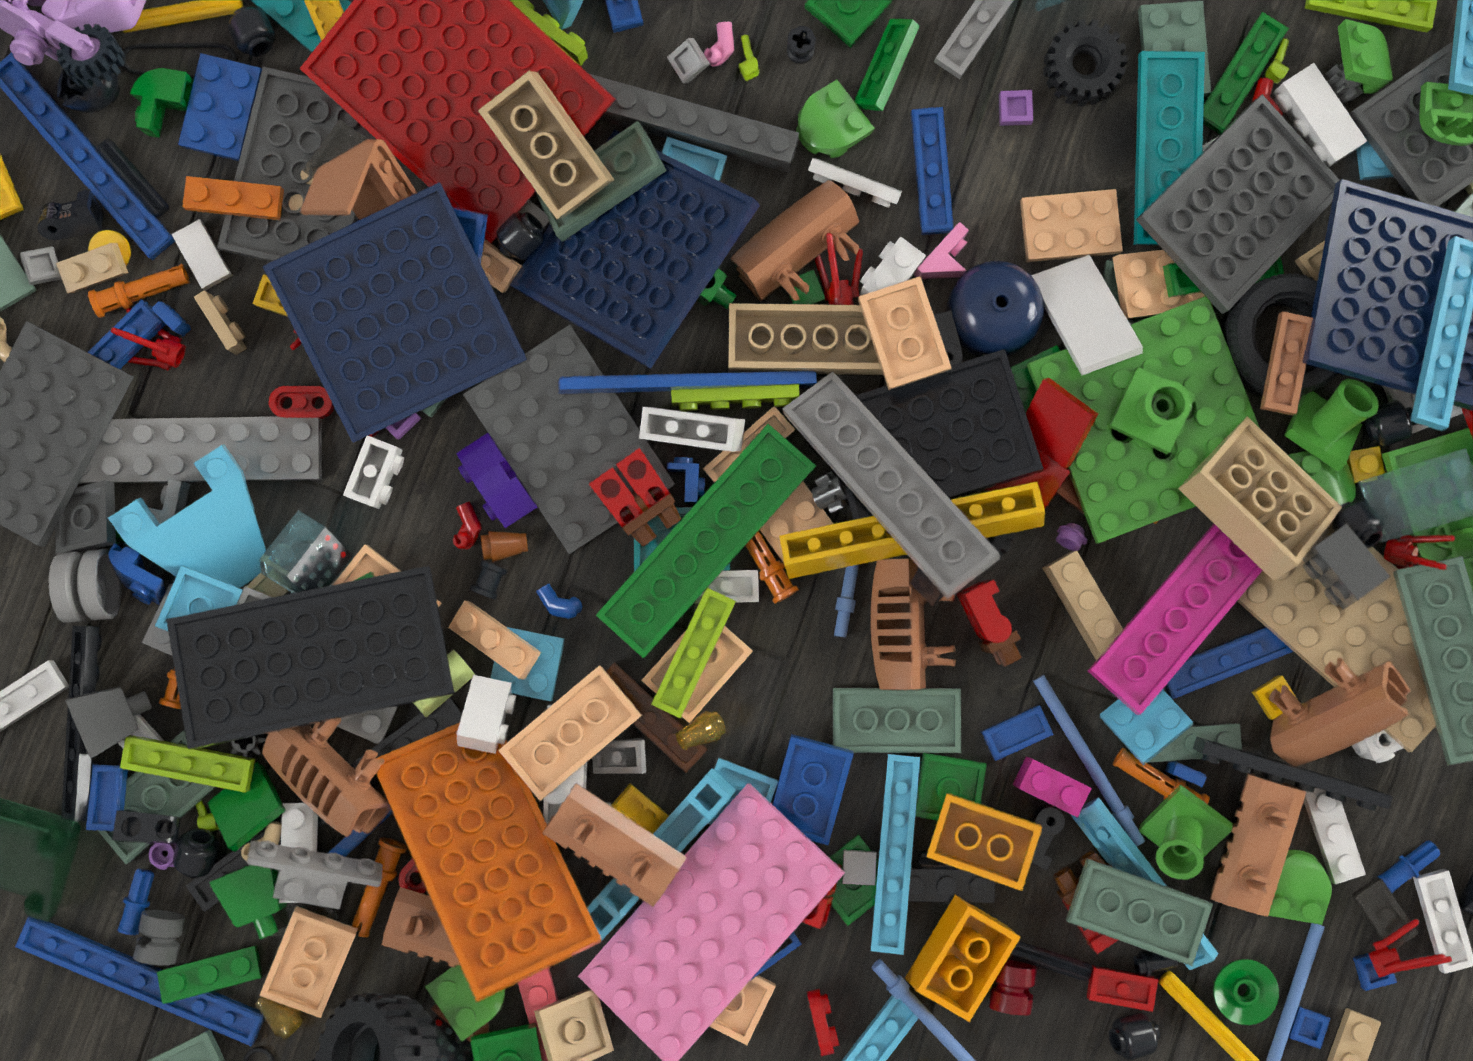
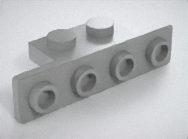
[247,841,382,909]

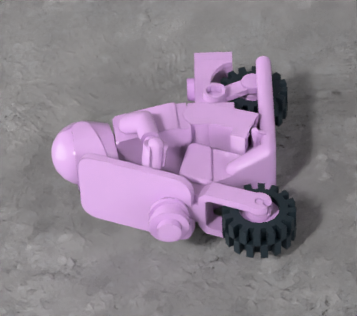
[0,0,146,88]

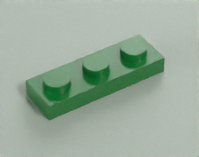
[854,19,920,111]
[157,946,263,1004]

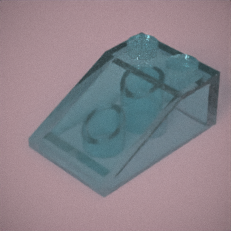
[1358,448,1473,543]

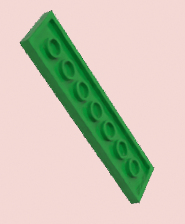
[596,424,816,658]

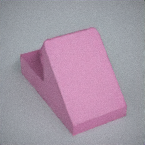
[914,222,969,279]

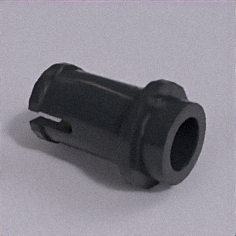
[1133,951,1178,977]

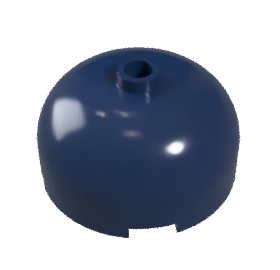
[946,261,1044,357]

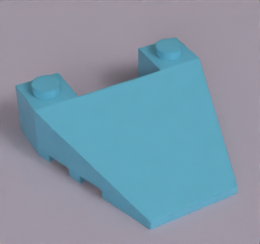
[108,444,270,588]

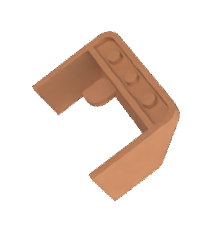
[300,139,417,220]

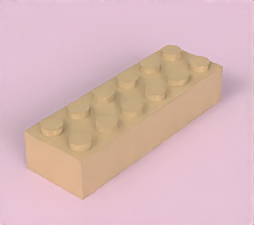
[729,303,883,375]

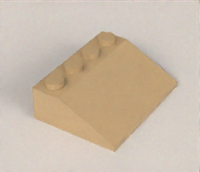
[1178,417,1342,581]

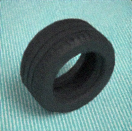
[1220,273,1338,397]

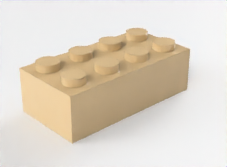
[478,70,614,219]

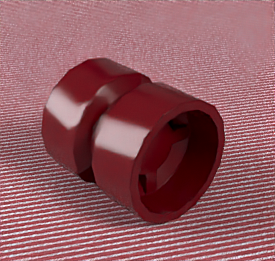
[989,960,1037,1016]

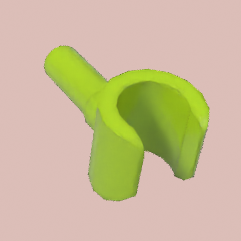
[739,35,759,81]
[1265,39,1289,84]
[195,800,219,832]

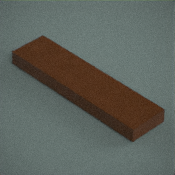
[606,662,708,773]

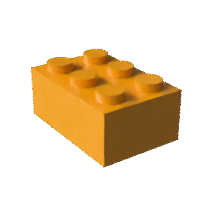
[926,793,1042,891]
[905,895,1021,1022]

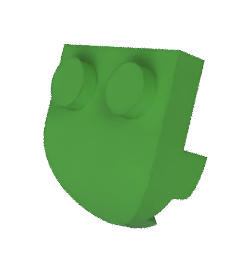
[1338,19,1393,94]
[796,80,875,158]
[1419,82,1473,146]
[1288,451,1356,506]
[1268,850,1332,925]
[425,965,506,1041]

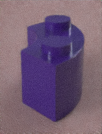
[456,433,537,528]

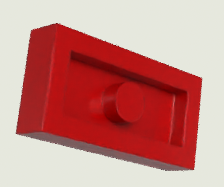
[1086,965,1158,1012]

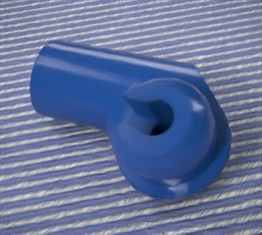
[536,584,582,619]

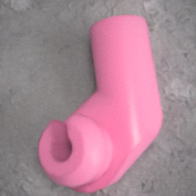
[704,22,734,67]

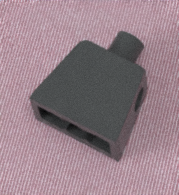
[66,686,152,758]

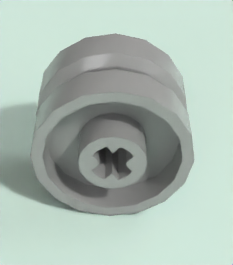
[49,549,122,623]

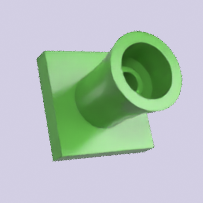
[1108,367,1197,454]
[1284,379,1378,471]
[1139,784,1233,879]

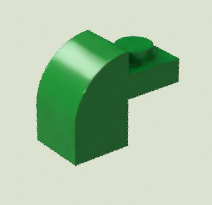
[130,68,194,138]

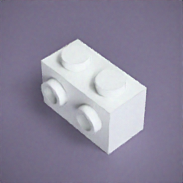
[860,236,926,295]
[343,436,404,509]
[457,675,516,754]

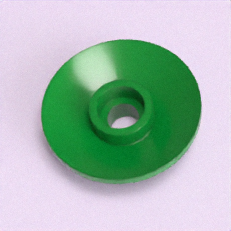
[1213,959,1279,1025]

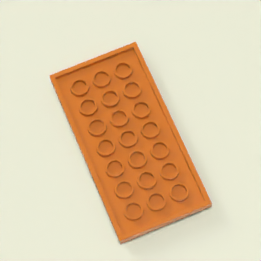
[376,722,601,1003]

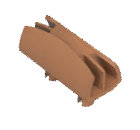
[730,180,859,302]
[871,559,956,690]
[1269,657,1411,766]
[262,718,391,837]
[1210,773,1306,917]
[543,783,687,907]
[382,887,460,967]

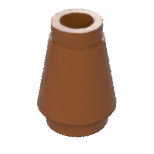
[480,531,528,562]

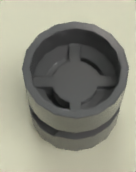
[133,910,185,965]

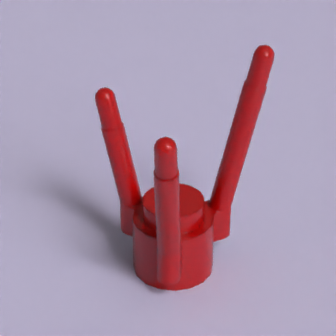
[815,233,863,305]
[111,308,186,371]
[1384,534,1455,570]
[1368,919,1452,978]

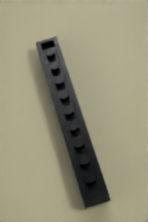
[186,696,463,912]

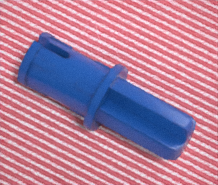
[1377,840,1440,893]
[117,869,154,935]

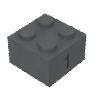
[1302,524,1390,609]

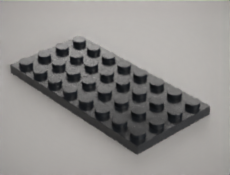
[166,566,455,750]

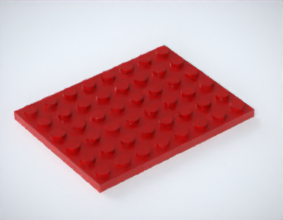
[300,0,616,243]

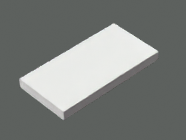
[1031,255,1143,375]

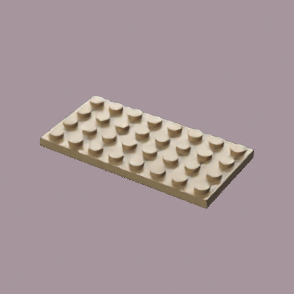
[1237,516,1436,752]

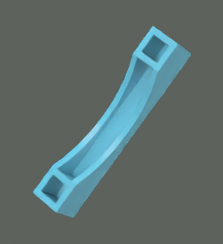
[587,768,736,941]

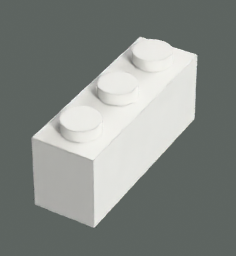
[1273,63,1367,168]
[639,407,745,451]

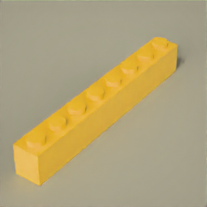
[779,482,1045,579]

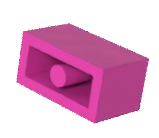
[1013,756,1091,818]

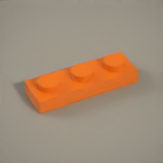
[182,176,284,220]

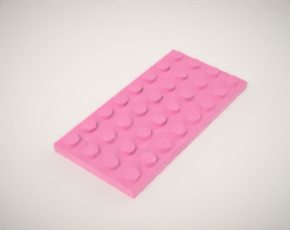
[578,783,845,1061]

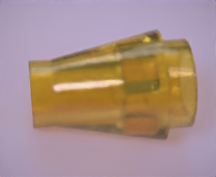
[676,711,726,750]
[255,996,303,1040]

